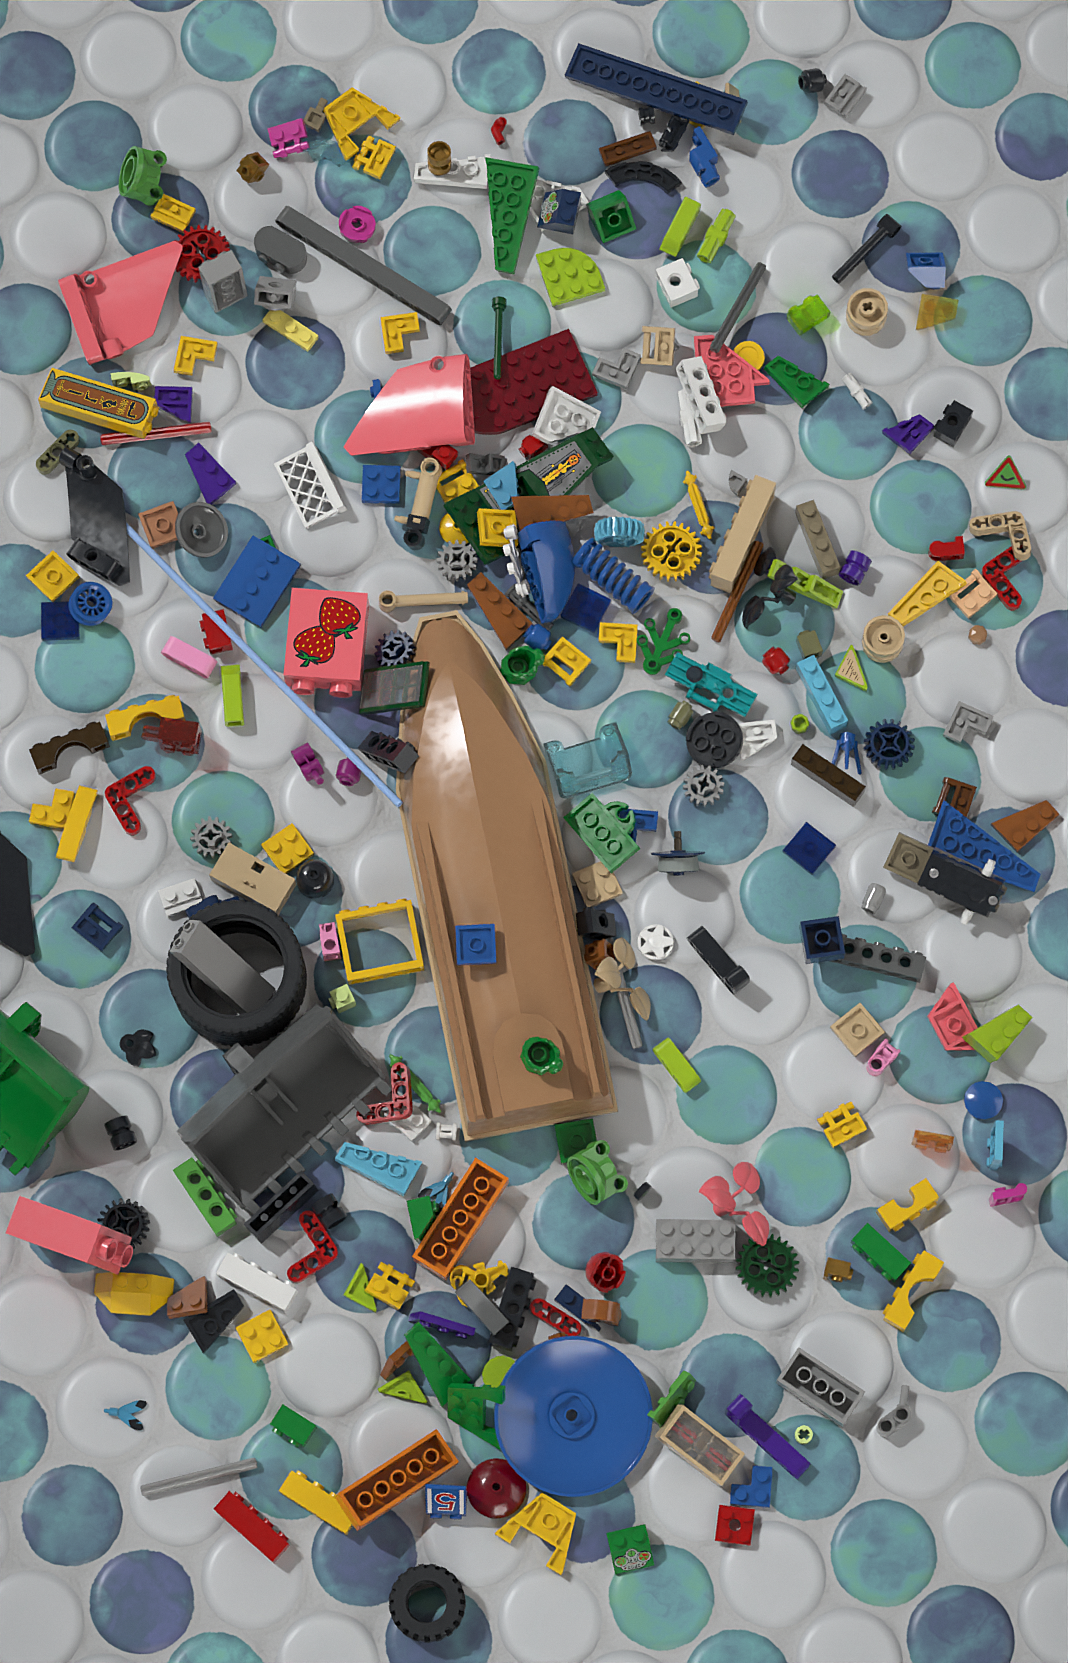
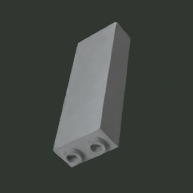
[169,920,275,1015]

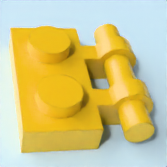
[352,136,396,180]
[817,1101,867,1148]
[364,1262,415,1310]

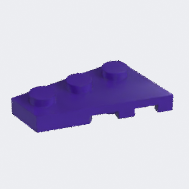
[185,443,236,505]

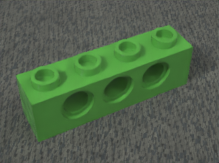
[173,1157,237,1237]

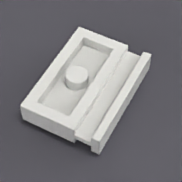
[158,878,202,918]
[384,1094,432,1142]

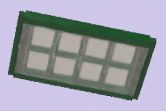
[359,661,430,715]

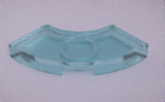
[306,140,354,167]

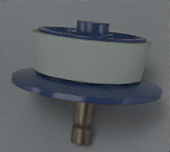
[651,831,705,876]

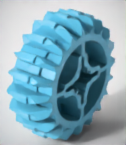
[594,516,645,548]

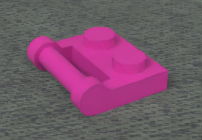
[989,1183,1027,1207]

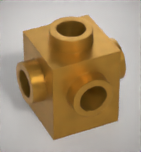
[236,152,270,183]

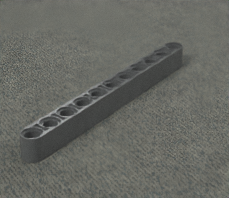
[275,206,452,325]

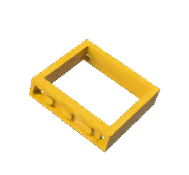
[335,898,425,985]

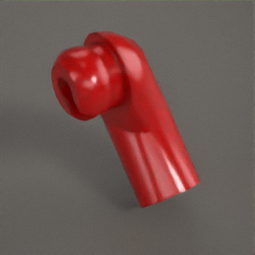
[491,117,507,145]

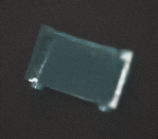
[543,722,632,799]

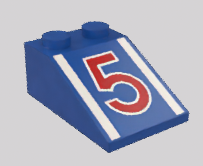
[425,1484,467,1520]

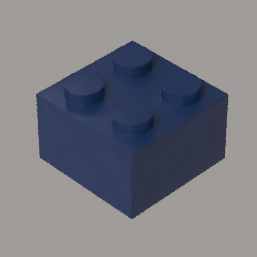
[799,916,845,964]

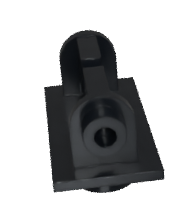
[659,115,689,152]

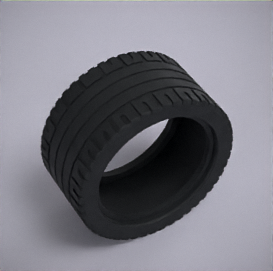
[166,900,307,1047]

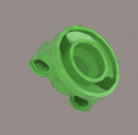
[118,146,167,206]
[567,1140,628,1205]

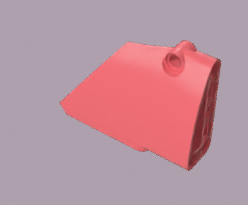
[344,354,475,456]

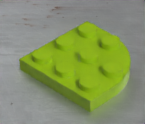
[536,248,605,307]

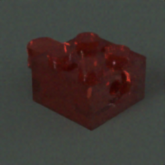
[141,717,202,756]

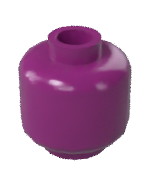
[336,757,362,786]

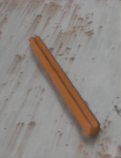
[711,541,764,643]

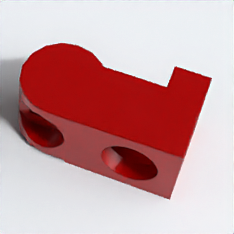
[928,536,965,561]

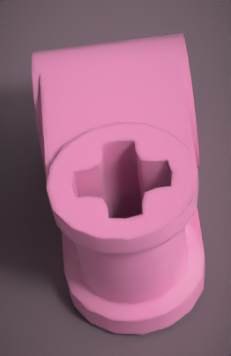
[866,1039,901,1076]

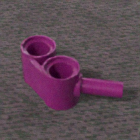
[291,742,324,785]

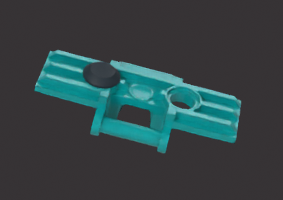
[665,652,758,717]

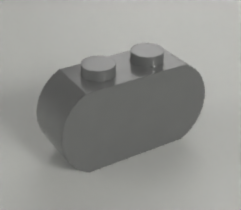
[254,226,307,274]

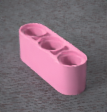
[161,636,218,679]

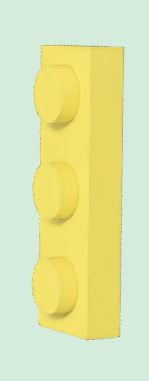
[263,310,319,352]

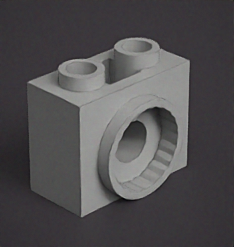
[254,276,297,310]

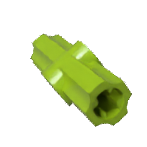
[697,208,736,263]

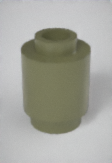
[667,701,694,730]

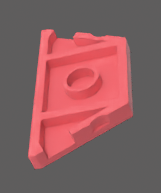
[927,982,978,1051]

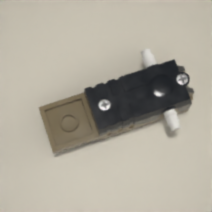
[883,832,1007,925]

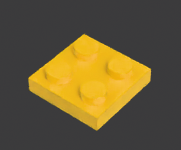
[477,508,518,547]
[26,550,80,603]
[261,823,314,874]
[235,1309,289,1363]

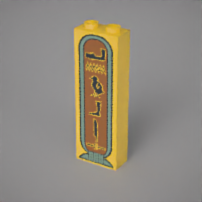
[38,368,159,439]

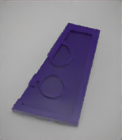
[408,1311,476,1339]

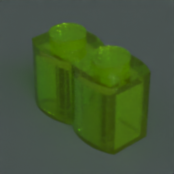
[786,294,830,336]

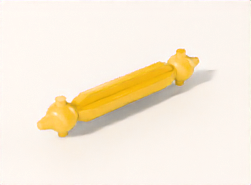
[683,471,715,540]

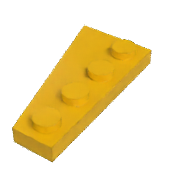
[888,561,967,627]

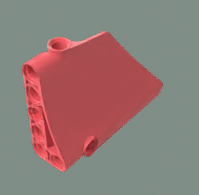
[58,241,183,365]

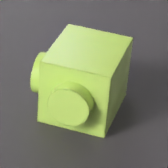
[328,984,356,1013]

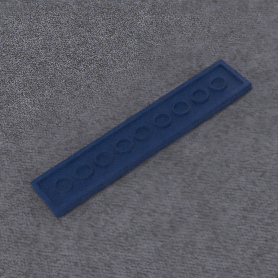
[564,43,748,135]

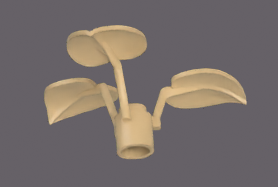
[594,937,651,1021]

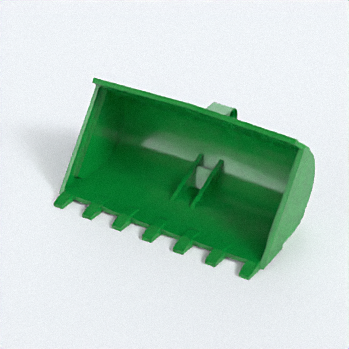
[0,1002,89,1176]

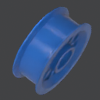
[68,582,112,626]

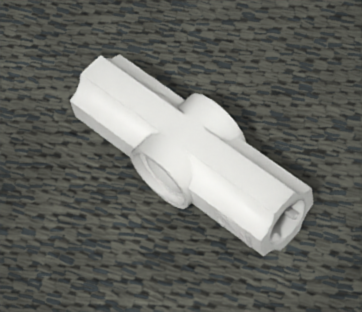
[678,389,702,447]

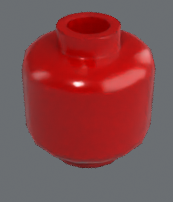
[762,646,790,675]

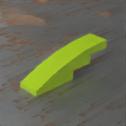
[767,559,843,609]

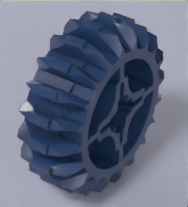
[863,719,915,770]

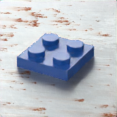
[362,465,401,504]
[455,924,496,966]

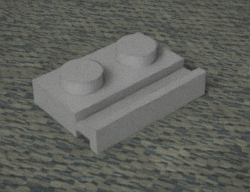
[824,74,867,118]

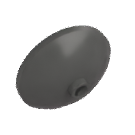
[175,502,228,558]

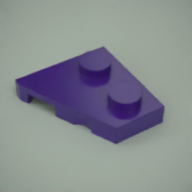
[154,386,193,423]
[882,414,934,454]

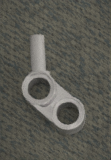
[876,1385,911,1437]

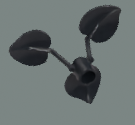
[742,547,798,629]

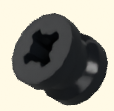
[638,106,655,126]

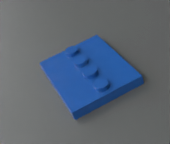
[213,535,301,628]

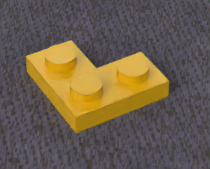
[380,312,420,354]
[173,336,218,376]
[599,622,638,663]
[29,788,75,829]

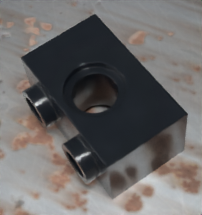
[933,400,974,447]
[576,907,617,940]

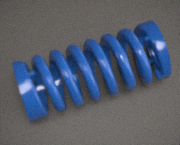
[572,537,655,614]

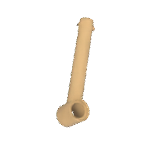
[379,590,468,613]

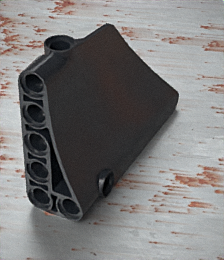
[0,831,35,956]

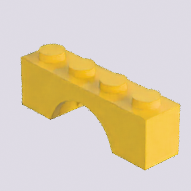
[105,695,186,741]
[882,1250,944,1332]

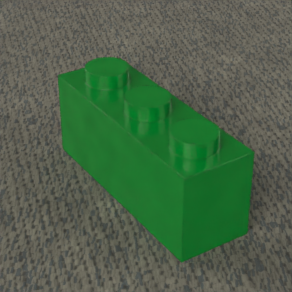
[851,1223,911,1283]

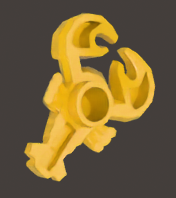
[449,1260,508,1308]

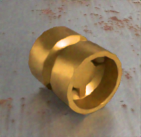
[427,141,451,175]

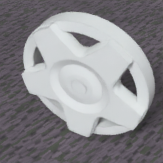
[638,924,674,961]

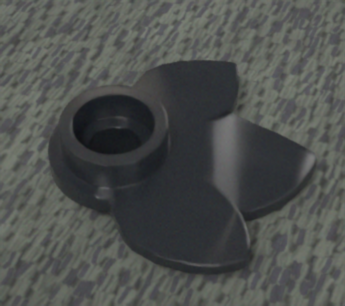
[119,1029,156,1067]

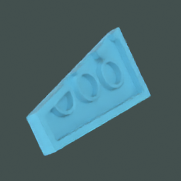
[335,1142,422,1196]

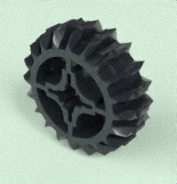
[97,1198,150,1250]

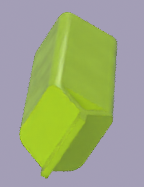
[659,197,701,257]
[221,664,244,727]

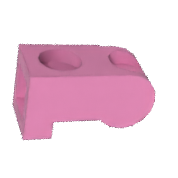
[319,922,341,961]

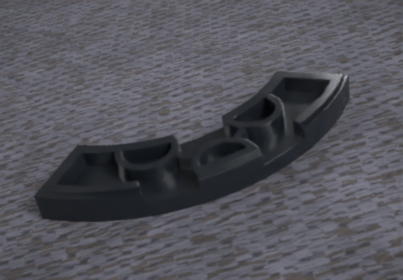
[605,161,682,194]

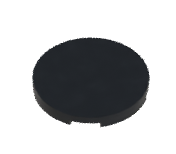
[686,711,743,769]

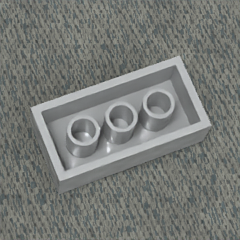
[198,250,248,313]
[656,1219,735,1263]
[776,1347,865,1427]

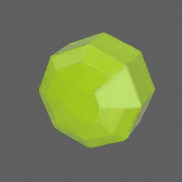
[790,714,809,734]

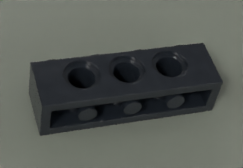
[357,731,419,773]
[488,1267,537,1351]

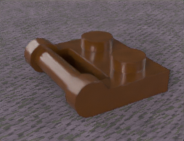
[932,777,977,818]

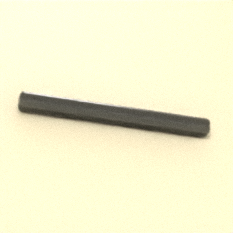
[710,262,766,353]

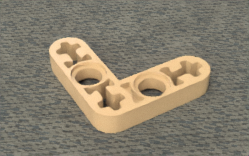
[969,511,1031,560]

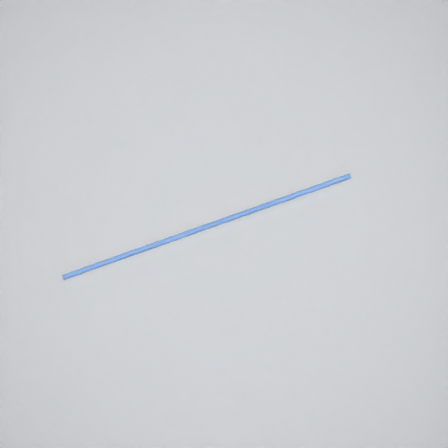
[126,522,403,808]

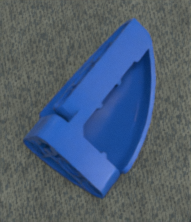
[517,521,575,624]

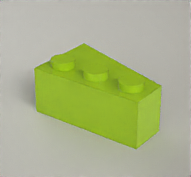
[962,1004,1033,1063]

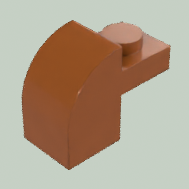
[581,1299,622,1326]

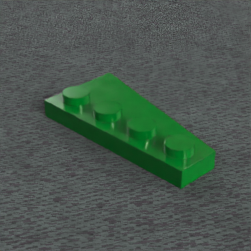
[404,1322,471,1407]

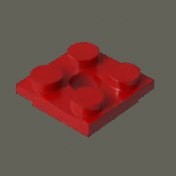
[715,1505,755,1546]

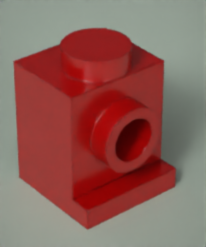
[518,435,548,460]

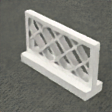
[274,441,347,529]

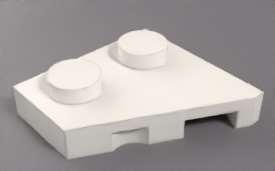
[738,720,777,761]

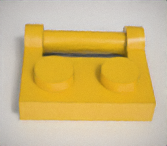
[436,459,479,503]
[543,636,591,687]

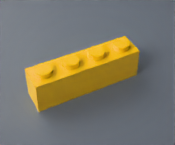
[279,1470,353,1535]

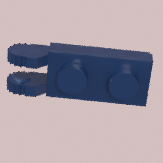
[554,1284,602,1332]

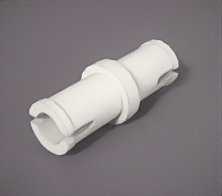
[841,373,873,410]

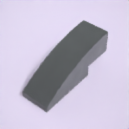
[455,1279,509,1336]

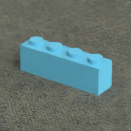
[796,655,848,735]

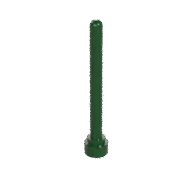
[492,296,507,380]

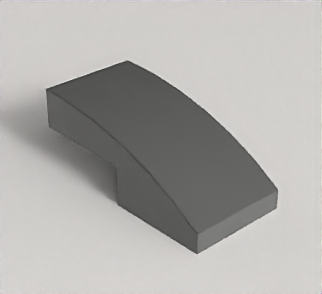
[466,453,505,475]

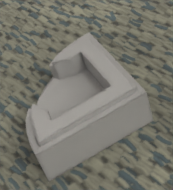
[729,470,748,496]

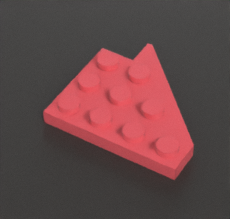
[694,335,770,407]

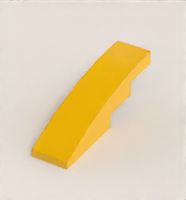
[56,785,98,862]

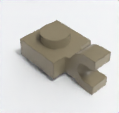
[303,97,329,132]

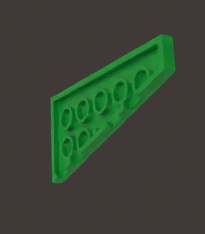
[485,157,540,274]

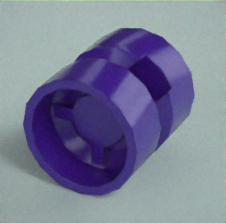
[838,550,872,586]

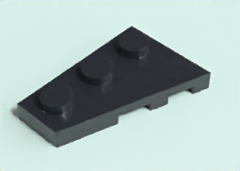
[183,1289,244,1354]

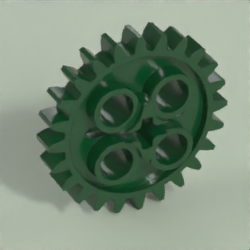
[735,1234,799,1298]

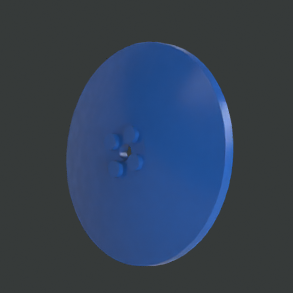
[494,1336,653,1497]

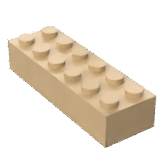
[709,475,776,594]

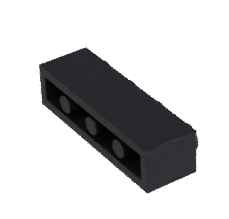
[244,1170,319,1244]

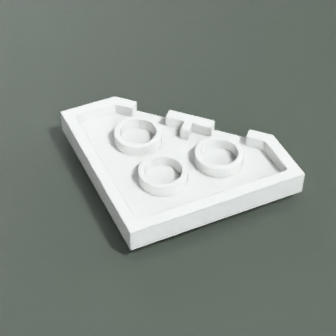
[529,179,589,232]
[531,386,601,444]

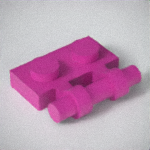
[268,118,310,158]

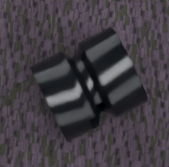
[104,1115,137,1151]
[311,1193,347,1230]

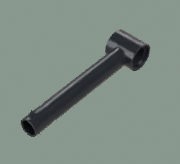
[832,214,902,284]

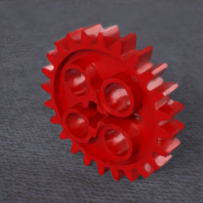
[174,225,230,283]

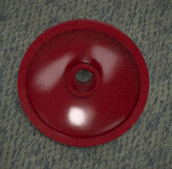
[467,1458,526,1519]

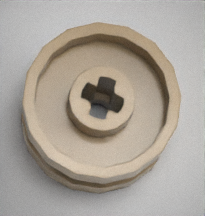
[846,288,888,336]
[862,615,905,663]

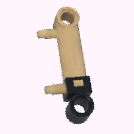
[394,458,442,550]

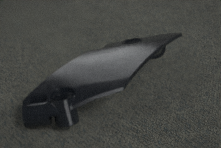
[59,447,130,586]

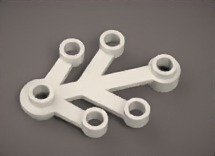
[503,524,530,598]

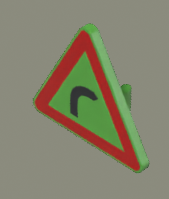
[985,455,1026,489]

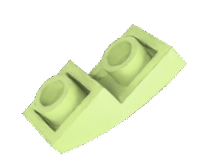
[110,372,151,391]

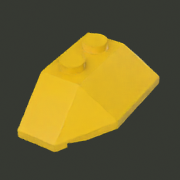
[94,1272,174,1316]

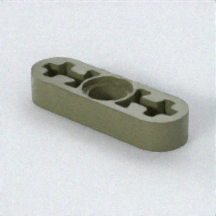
[36,430,80,475]

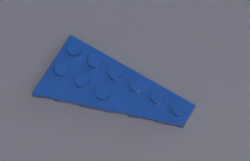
[928,800,1041,892]

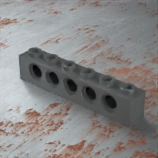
[830,934,926,983]

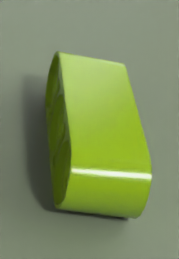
[652,1037,701,1093]

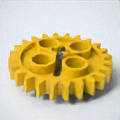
[641,521,702,582]

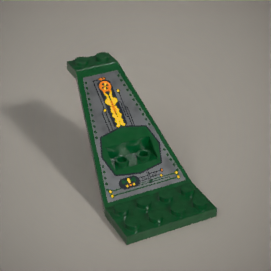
[444,427,614,565]

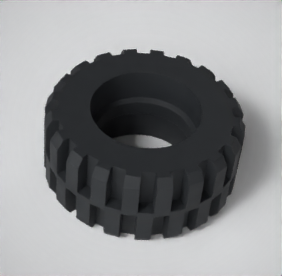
[389,1564,466,1643]

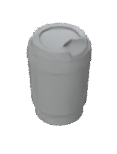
[861,883,886,914]

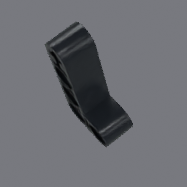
[686,926,750,995]

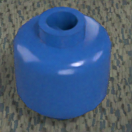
[523,624,552,650]

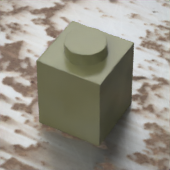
[796,630,823,660]

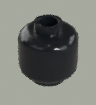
[798,68,827,94]

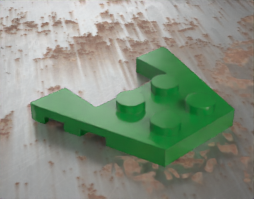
[447,1383,506,1450]

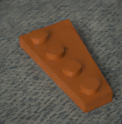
[511,495,594,531]
[467,572,533,651]

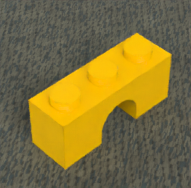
[876,1178,939,1232]

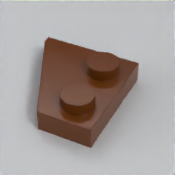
[167,1276,207,1319]
[380,1341,414,1380]

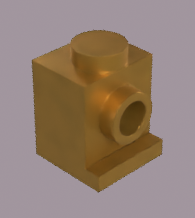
[823,1257,853,1283]

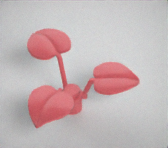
[699,1162,769,1247]

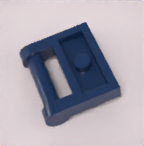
[71,902,124,952]

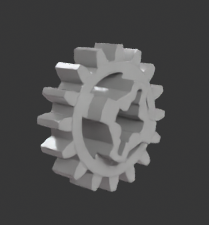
[436,540,478,581]
[683,765,724,807]
[190,816,232,859]

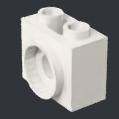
[655,258,700,308]

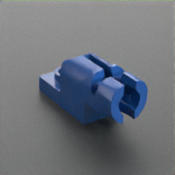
[689,126,720,188]

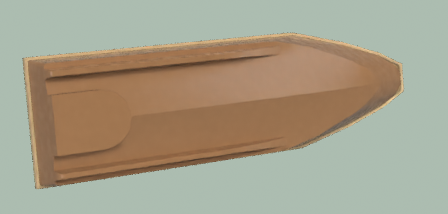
[396,610,618,1142]

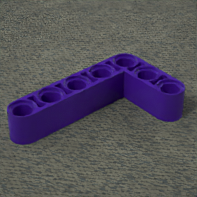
[725,1394,811,1479]

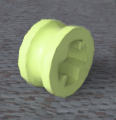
[795,1425,813,1444]

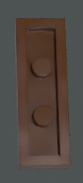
[599,131,657,167]

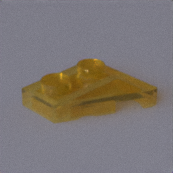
[916,294,959,330]

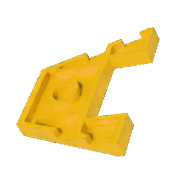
[324,87,401,161]
[495,1493,576,1575]

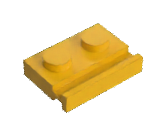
[150,194,196,233]

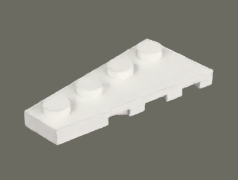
[414,154,491,189]

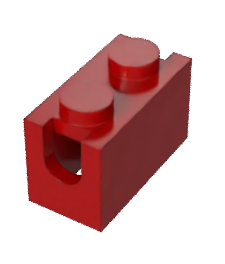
[199,609,233,655]

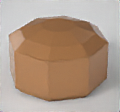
[968,625,987,645]

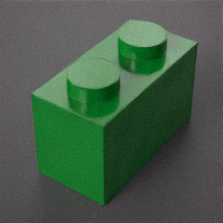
[270,1404,317,1448]

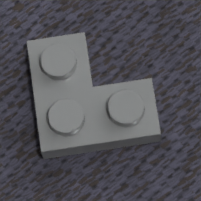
[592,348,641,389]
[943,701,994,744]

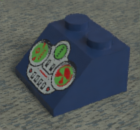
[537,189,581,235]

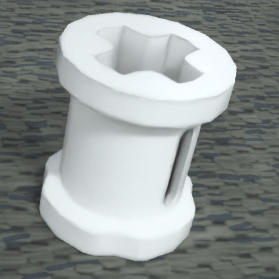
[436,1122,457,1141]

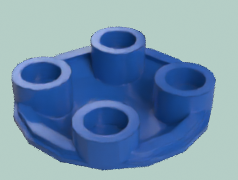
[964,1081,1003,1120]

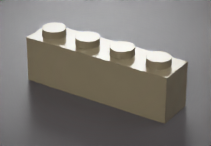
[795,500,840,580]

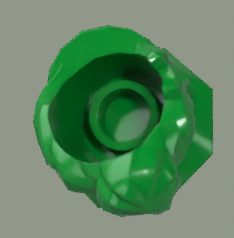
[500,646,545,685]
[520,1037,563,1075]

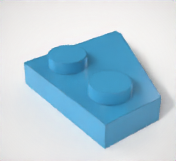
[483,461,519,510]

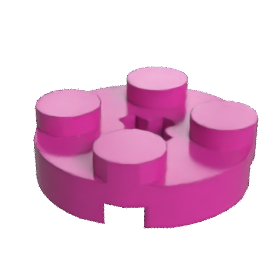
[339,206,376,243]

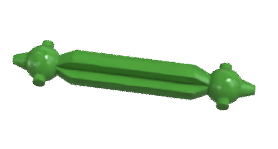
[389,1054,441,1113]

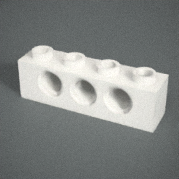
[676,356,726,434]

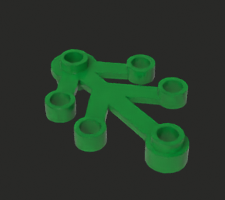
[637,608,690,675]

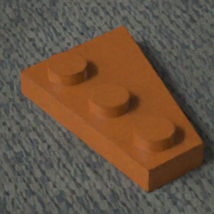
[991,800,1059,852]

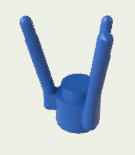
[832,732,862,775]

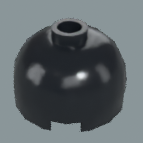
[296,859,334,899]

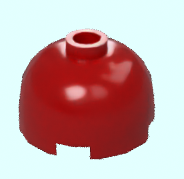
[585,1252,626,1293]

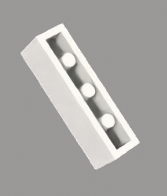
[216,1252,298,1313]

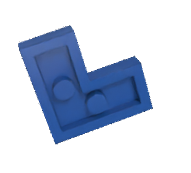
[619,809,658,843]
[730,1465,773,1508]

